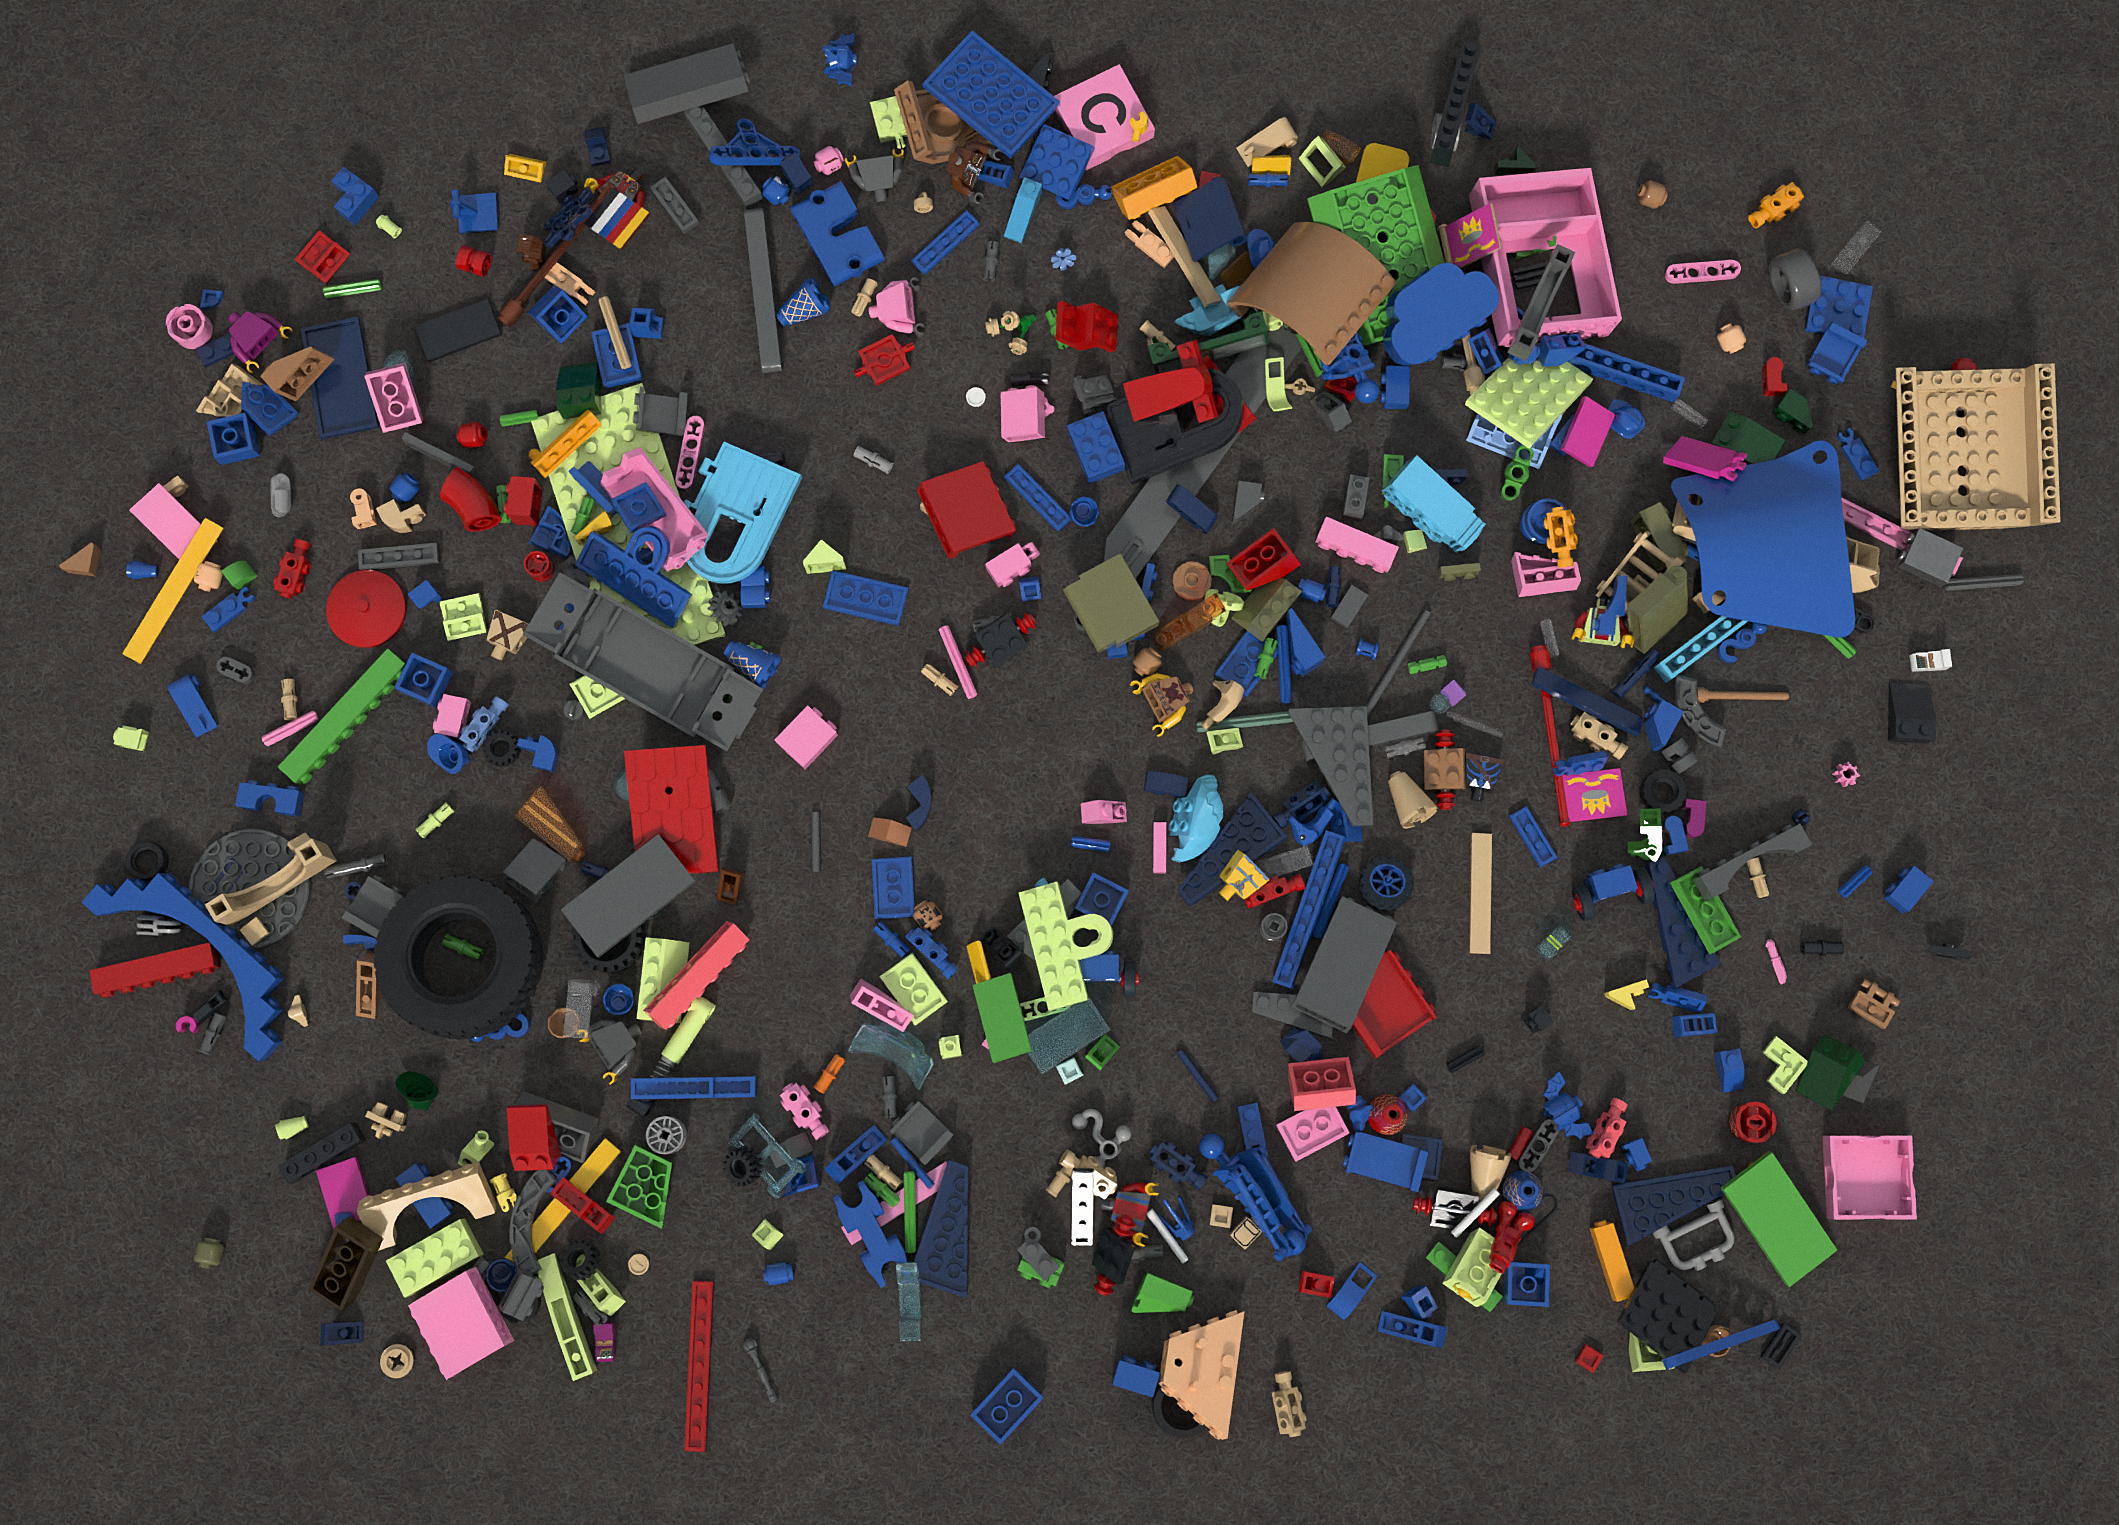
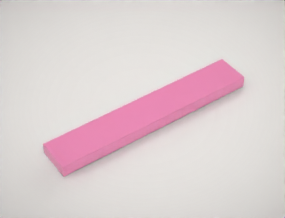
[841,1162,947,1245]

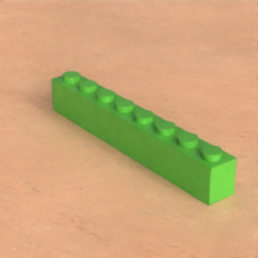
[278,648,406,785]

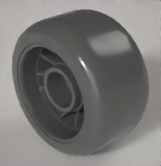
[1768,248,1822,311]

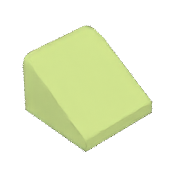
[1403,530,1427,553]
[752,1219,783,1250]

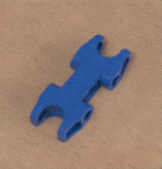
[833,1180,911,1288]

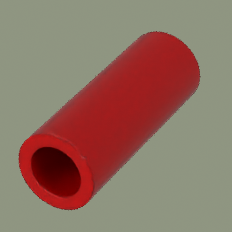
[1508,1126,1533,1161]

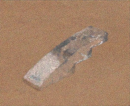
[1254,846,1314,879]

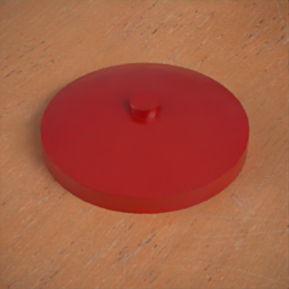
[326,570,407,648]

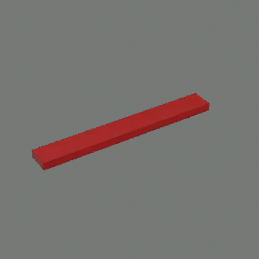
[684,1281,714,1452]

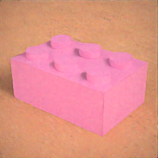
[364,363,423,433]

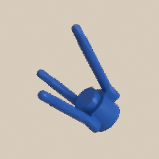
[1155,1197,1196,1241]

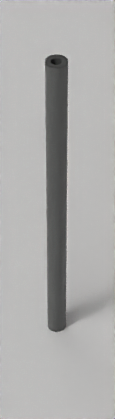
[1366,610,1431,718]

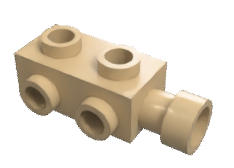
[1570,712,1628,760]
[1059,1150,1118,1199]
[1272,1371,1306,1437]

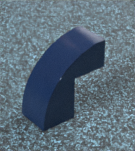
[906,774,932,832]
[1568,1152,1628,1184]

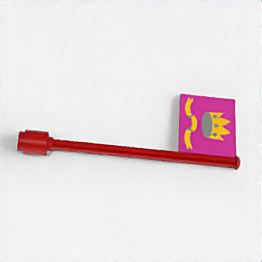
[1529,645,1627,827]

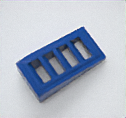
[978,160,1014,189]
[1672,1013,1718,1037]

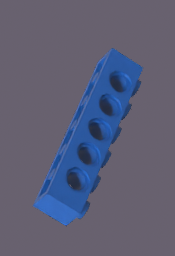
[1567,343,1685,403]

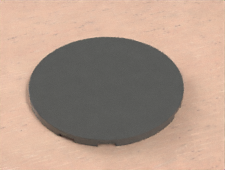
[189,829,311,949]

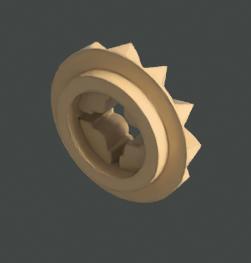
[380,1344,414,1378]

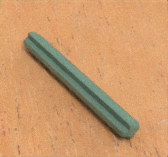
[1196,711,1293,732]

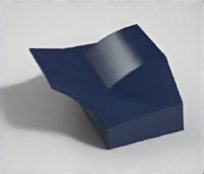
[1280,1027,1324,1063]

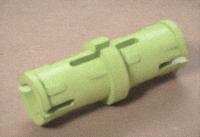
[415,802,455,839]

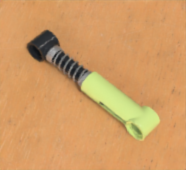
[626,996,716,1118]

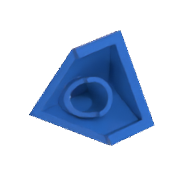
[783,1155,821,1197]

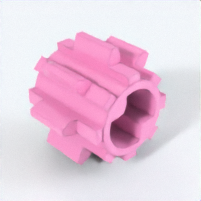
[1832,762,1860,787]

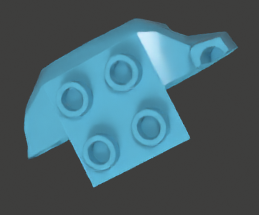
[1174,284,1244,336]
[1169,775,1223,863]

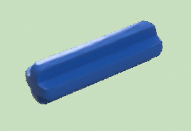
[1071,836,1110,852]
[1838,865,1873,898]

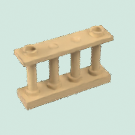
[1595,531,1686,620]

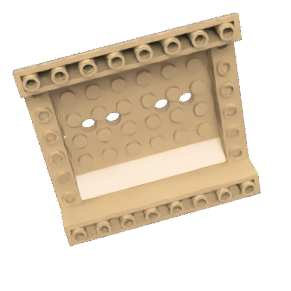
[1895,364,2060,531]

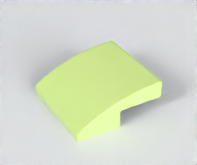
[440,593,487,641]

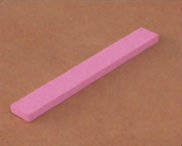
[1841,497,1963,576]

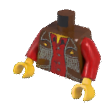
[584,168,645,208]

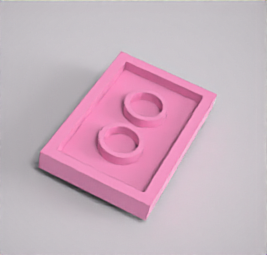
[1276,1107,1349,1162]

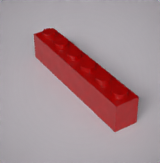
[89,942,220,998]

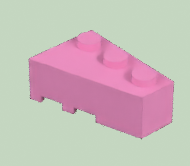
[1511,552,1581,597]

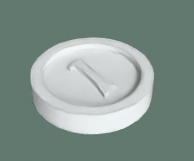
[966,387,986,407]

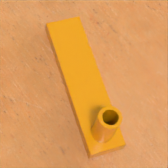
[529,409,602,478]

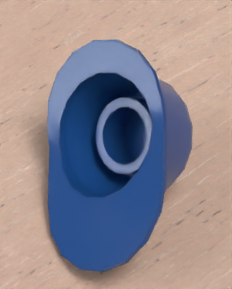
[1247,229,1276,269]
[1608,399,1645,439]
[427,734,471,774]

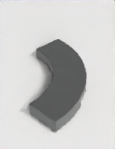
[1675,674,1727,747]

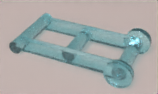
[727,1113,806,1199]

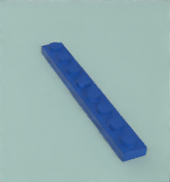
[1272,830,1346,989]

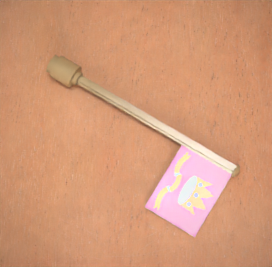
[1438,203,1502,395]

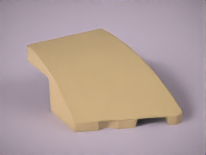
[196,363,263,417]

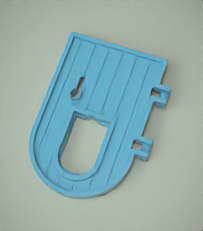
[684,442,802,584]

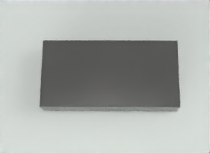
[1331,585,1368,629]

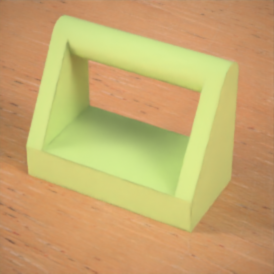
[1299,136,1346,188]

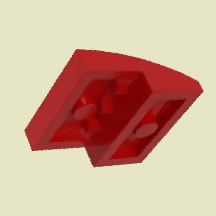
[295,230,351,284]

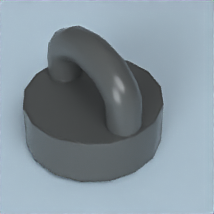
[564,700,584,721]

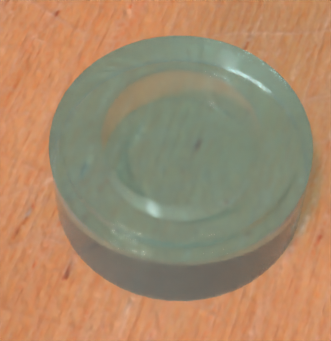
[1429,694,1450,715]

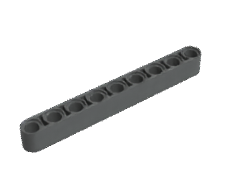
[744,207,782,373]

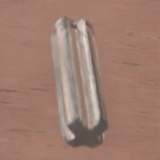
[1671,399,1708,428]
[1540,619,1559,658]

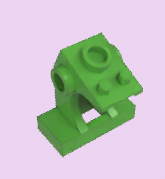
[1628,808,1662,861]

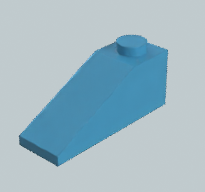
[1004,177,1042,243]

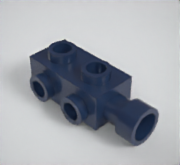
[1272,781,1330,829]
[1149,1141,1208,1190]

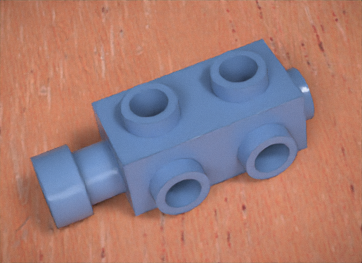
[459,696,509,752]

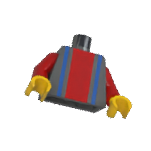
[1101,1182,1159,1247]

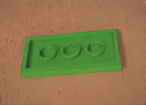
[1670,866,1741,954]
[973,973,1032,1063]

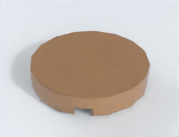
[1172,561,1212,601]

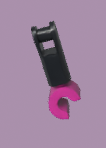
[176,990,229,1033]

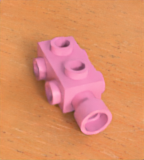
[780,1083,830,1140]

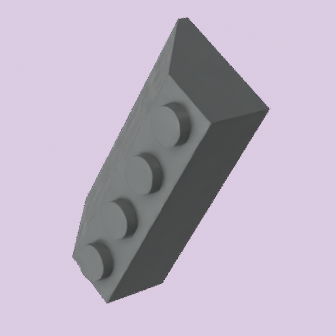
[508,1091,599,1164]

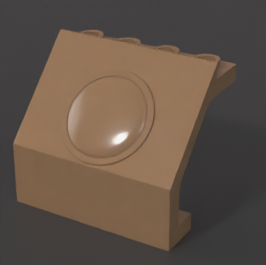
[894,80,993,164]

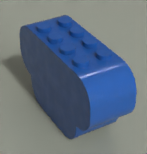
[1383,263,1499,366]

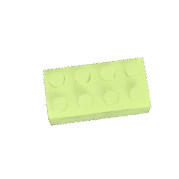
[386,1219,484,1298]

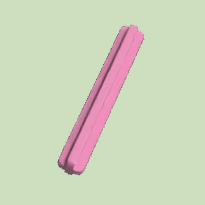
[939,625,977,699]

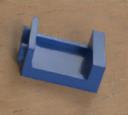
[1806,322,1868,385]

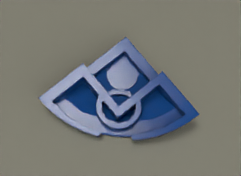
[529,506,571,558]

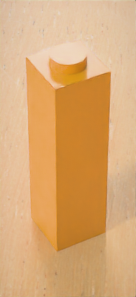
[1589,1220,1634,1302]

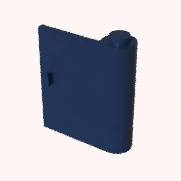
[1173,177,1248,262]

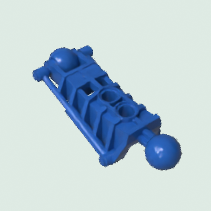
[1320,331,1380,404]
[1199,1133,1312,1261]

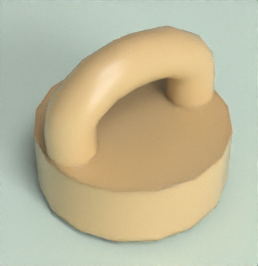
[913,192,933,213]

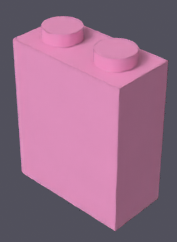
[1001,385,1045,442]
[775,705,838,769]

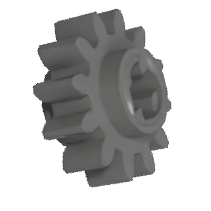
[707,591,743,626]

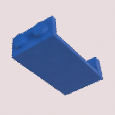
[1343,1131,1428,1192]

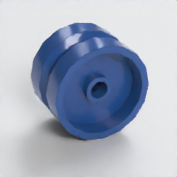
[1519,498,1567,545]

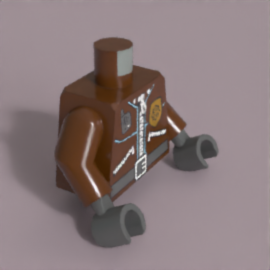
[946,141,1002,204]

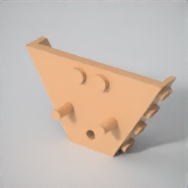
[1158,1310,1244,1440]

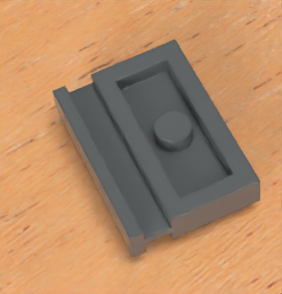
[1073,375,1118,409]

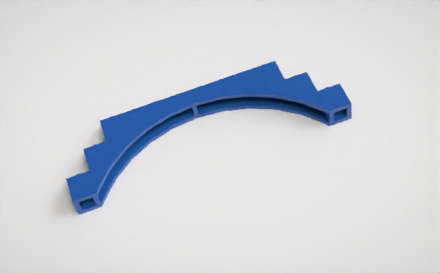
[81,873,284,1062]

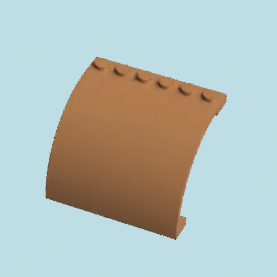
[1227,222,1397,365]

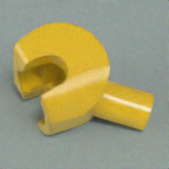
[1129,111,1149,142]

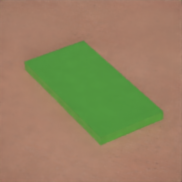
[1721,1151,1837,1287]

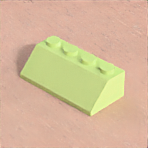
[637,937,690,1023]

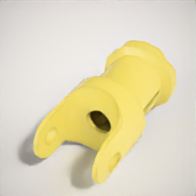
[489,1173,517,1212]

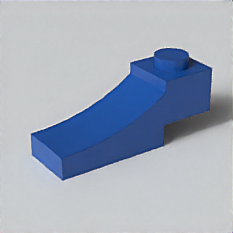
[1592,575,1627,636]

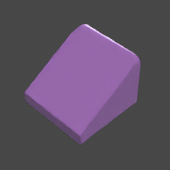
[1440,680,1466,706]

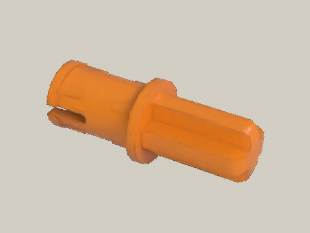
[813,1054,845,1094]

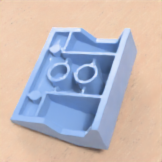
[1466,413,1563,469]

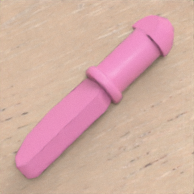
[1765,939,1787,984]

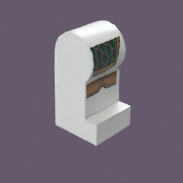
[1909,649,1952,672]

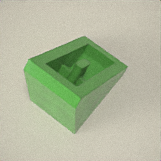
[1085,1034,1120,1071]

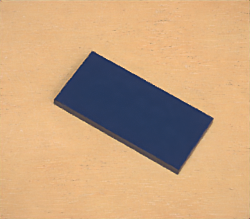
[300,317,379,440]

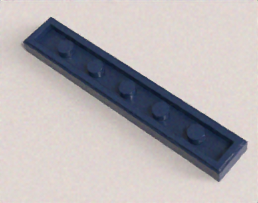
[1531,666,1644,737]

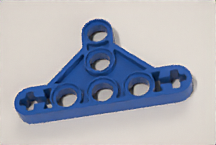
[709,119,800,165]

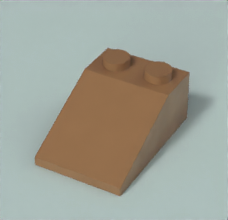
[260,346,335,401]

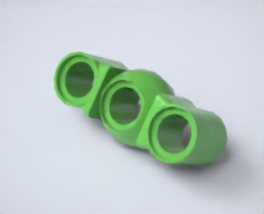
[1500,445,1534,501]

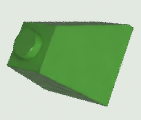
[1130,1271,1194,1313]

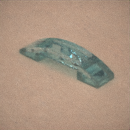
[896,1262,921,1341]

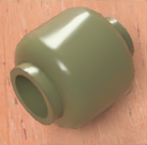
[193,1238,224,1269]

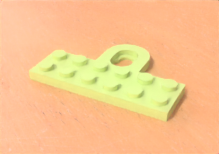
[1019,882,1113,1011]

